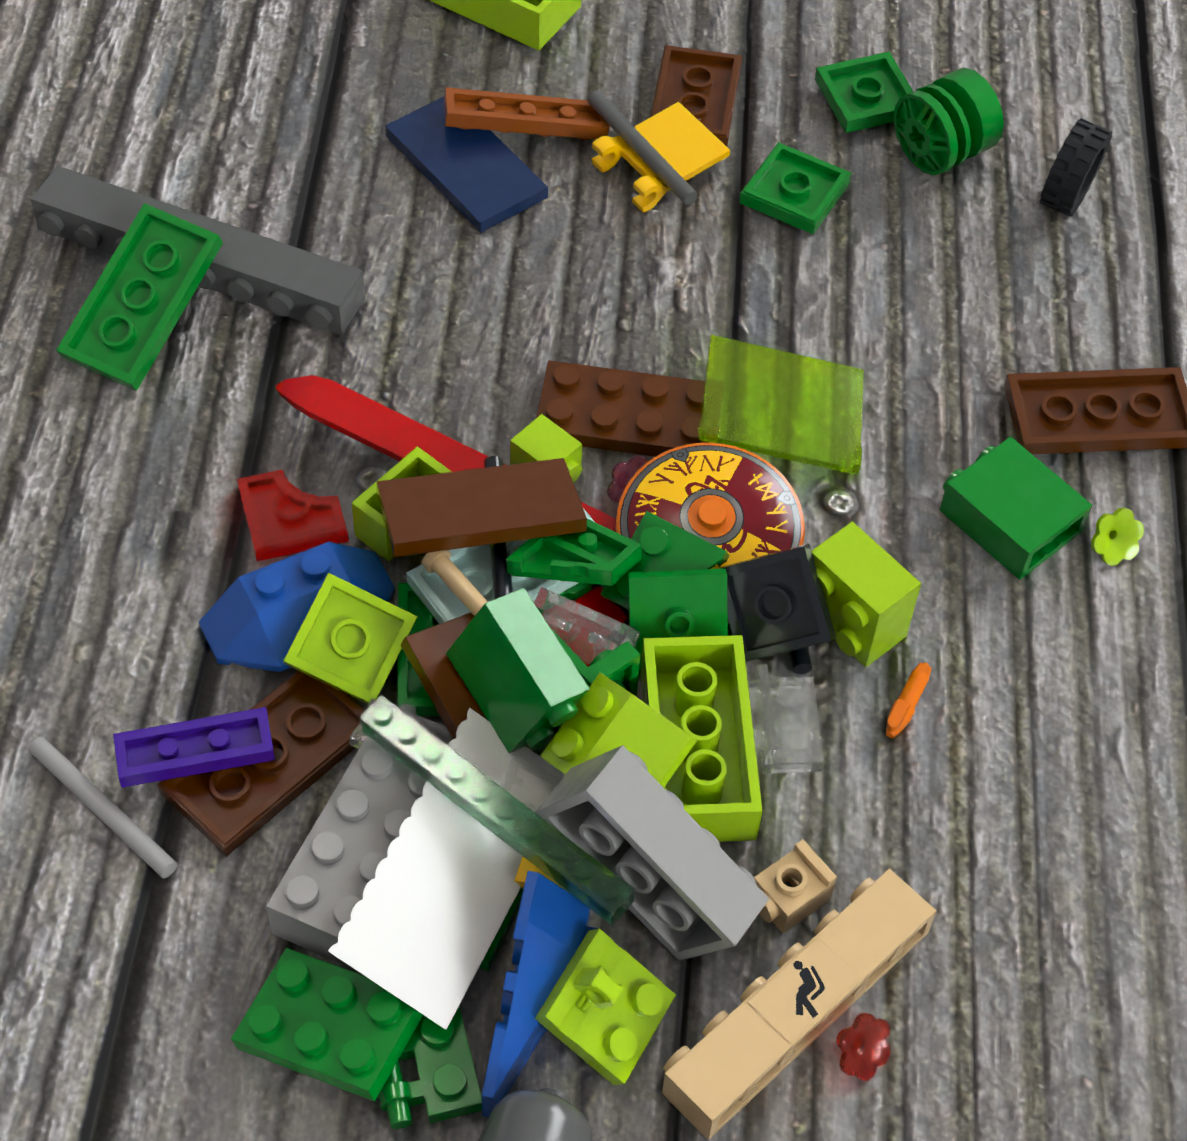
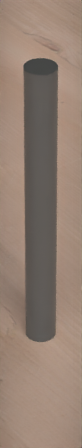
[587,90,698,205]

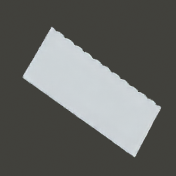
[328,708,565,1030]

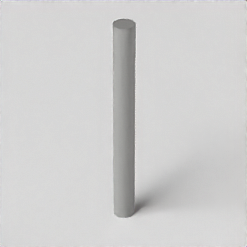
[28,737,178,879]

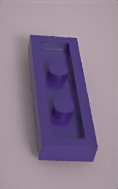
[113,707,275,788]

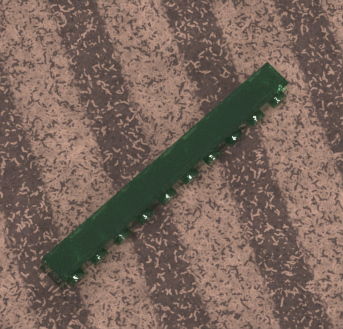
[359,695,634,926]

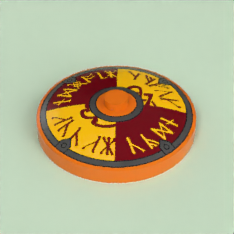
[615,443,805,569]

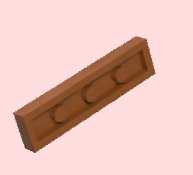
[444,87,610,140]

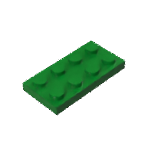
[56,203,223,391]

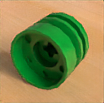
[893,67,1004,176]

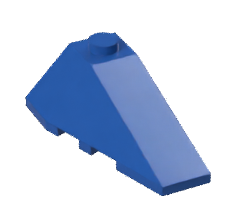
[482,871,598,1117]

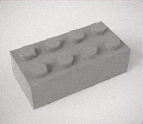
[266,736,436,971]
[535,745,769,961]

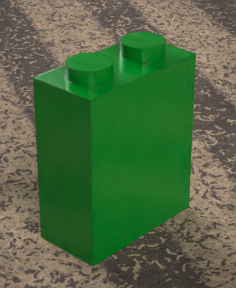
[939,436,1092,580]
[446,588,590,753]

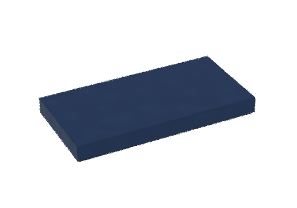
[385,97,548,233]

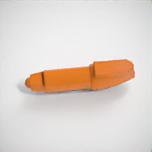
[886,662,932,738]

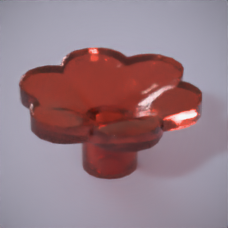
[836,1012,891,1081]

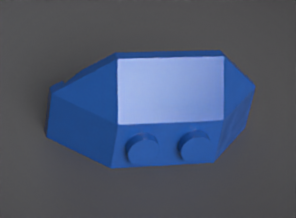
[199,542,395,672]

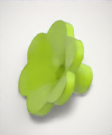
[1091,507,1144,566]

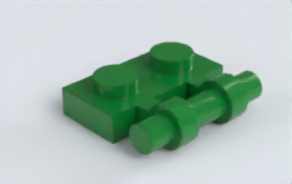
[378,1006,482,1129]

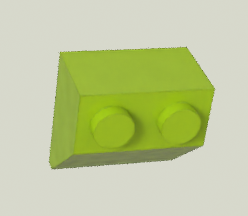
[540,672,697,788]

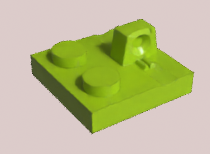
[283,573,417,707]
[535,928,676,1085]

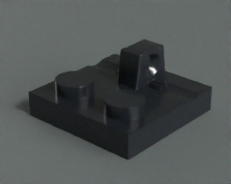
[717,543,836,662]

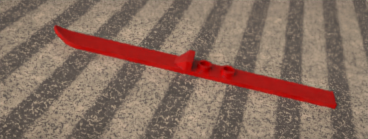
[275,375,729,624]

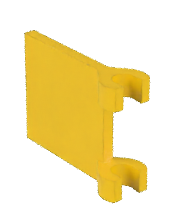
[592,102,730,213]

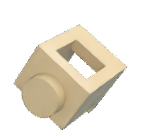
[754,839,837,934]

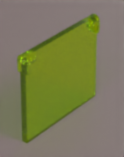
[698,335,864,475]

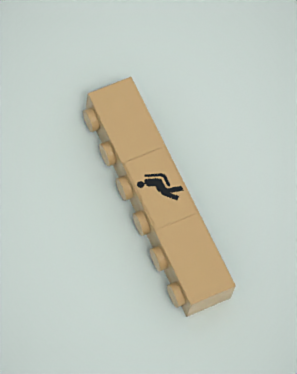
[662,868,937,1140]

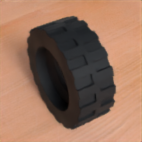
[1040,118,1112,217]

